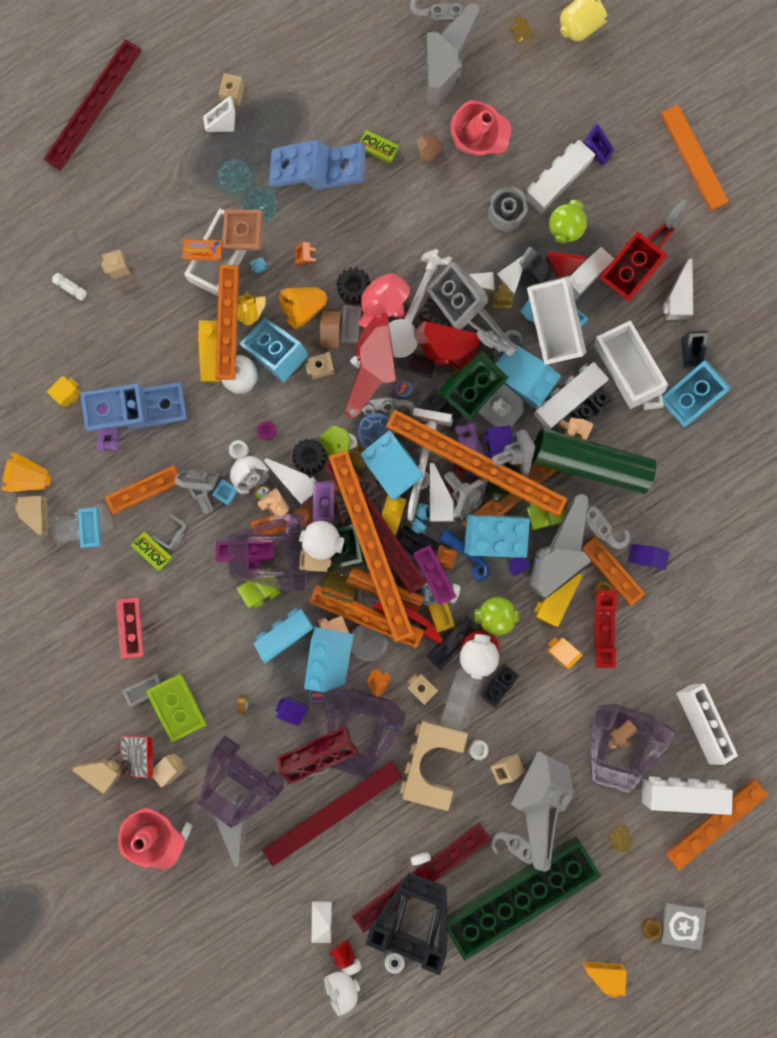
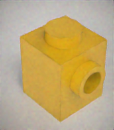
[47,376,81,408]

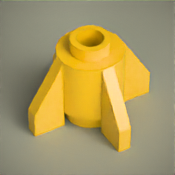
[238,291,266,325]

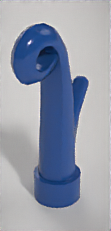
[438,528,489,581]

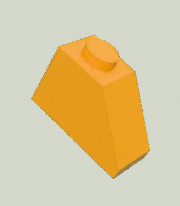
[546,637,583,669]
[583,961,627,998]

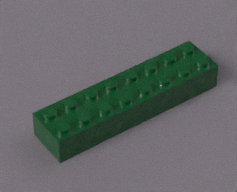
[447,836,601,961]

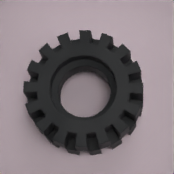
[337,267,371,304]
[292,438,327,474]

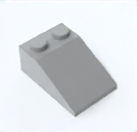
[212,794,249,868]

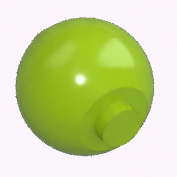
[549,200,587,244]
[474,597,519,636]

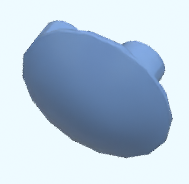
[357,413,394,448]

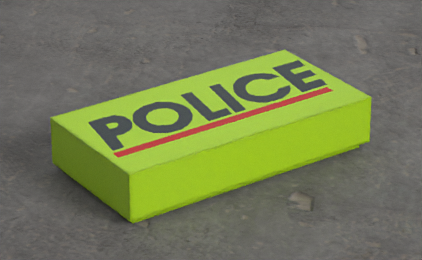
[359,130,399,164]
[131,532,173,571]

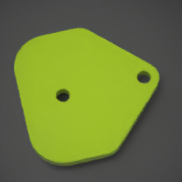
[319,425,350,456]

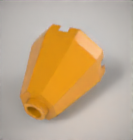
[279,287,327,330]
[2,452,52,493]

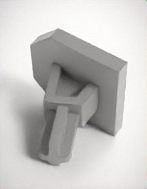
[478,384,524,427]
[492,430,535,478]
[175,470,220,514]
[444,471,488,520]

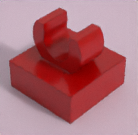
[329,940,356,970]

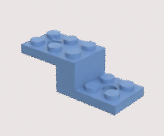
[269,140,366,190]
[80,382,188,432]

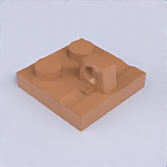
[222,209,264,250]

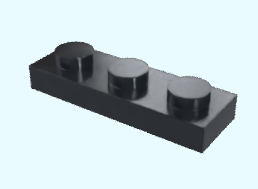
[425,616,480,671]

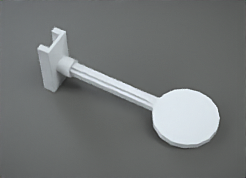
[389,249,452,358]
[408,408,453,521]

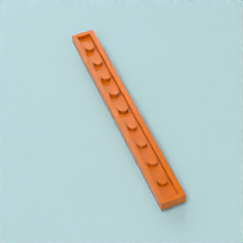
[386,410,567,517]
[328,450,414,642]

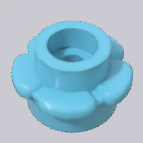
[250,258,268,274]
[416,503,430,522]
[410,517,428,534]

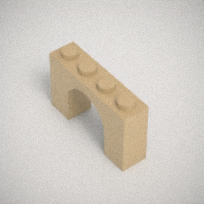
[400,720,468,811]

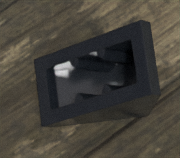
[681,331,709,367]

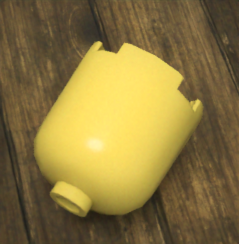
[560,0,607,42]

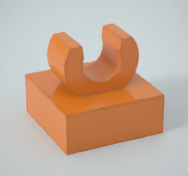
[295,241,316,266]
[436,545,458,570]
[367,669,392,697]

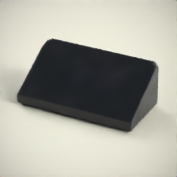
[395,353,436,379]
[397,525,438,555]

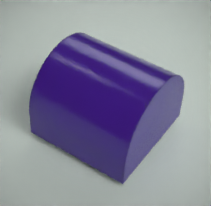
[508,557,530,576]

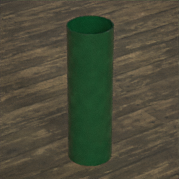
[532,428,657,494]

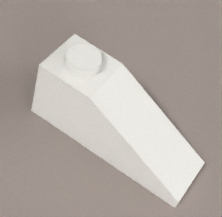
[570,247,614,300]
[662,259,693,320]
[264,458,317,505]
[430,463,458,522]

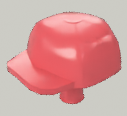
[451,100,512,156]
[358,273,410,328]
[118,808,185,869]

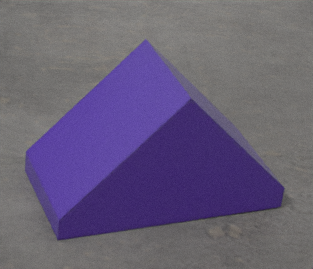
[583,124,614,165]
[627,544,669,570]

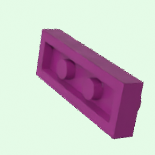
[215,540,274,562]
[413,545,457,606]

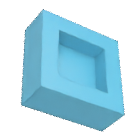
[212,479,238,506]

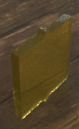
[321,571,356,603]

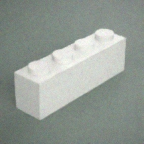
[526,140,595,214]
[534,362,609,430]
[676,683,738,765]

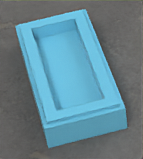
[78,507,102,548]

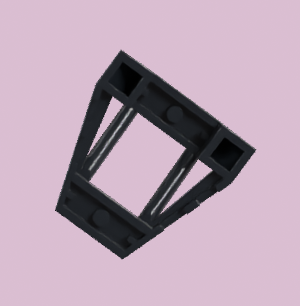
[365,872,448,975]

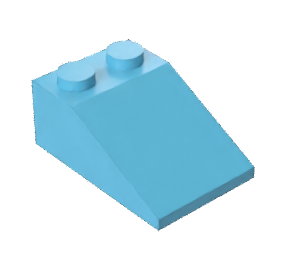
[240,317,309,382]
[495,344,561,407]
[662,360,732,428]
[361,430,424,501]

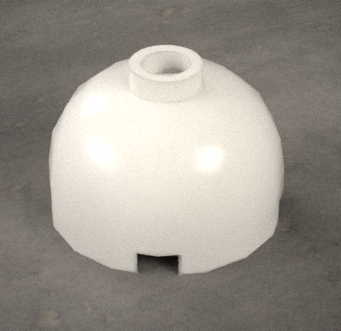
[221,355,258,394]
[230,456,269,494]
[324,972,360,1016]

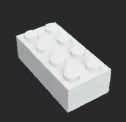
[184,208,247,296]
[527,276,586,364]
[594,320,668,409]
[642,776,733,815]

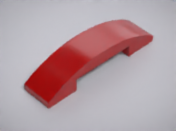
[594,590,617,668]
[371,602,442,643]

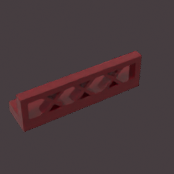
[277,726,359,784]

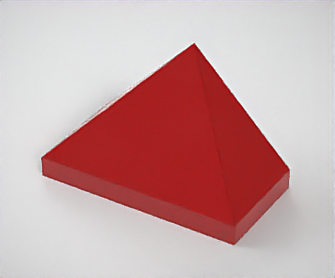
[545,251,586,278]

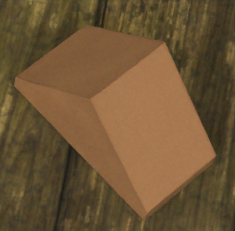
[320,311,341,349]

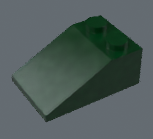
[438,352,509,420]
[313,524,367,574]

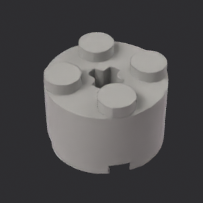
[488,187,528,233]

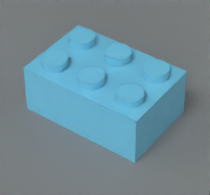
[464,514,530,558]

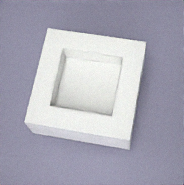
[642,394,664,410]

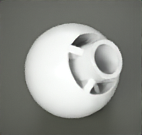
[299,521,344,560]
[460,634,499,679]

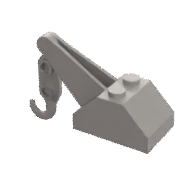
[410,0,479,105]
[426,261,518,357]
[529,494,630,598]
[491,751,574,872]

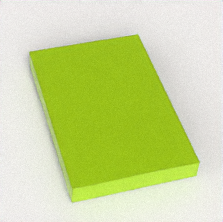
[146,672,207,743]

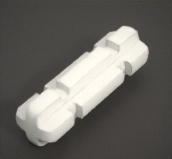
[52,273,87,301]

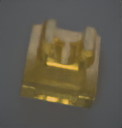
[510,15,534,42]
[493,285,514,308]
[349,447,367,468]
[607,825,633,852]

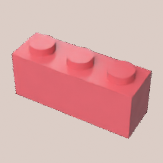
[116,598,143,659]

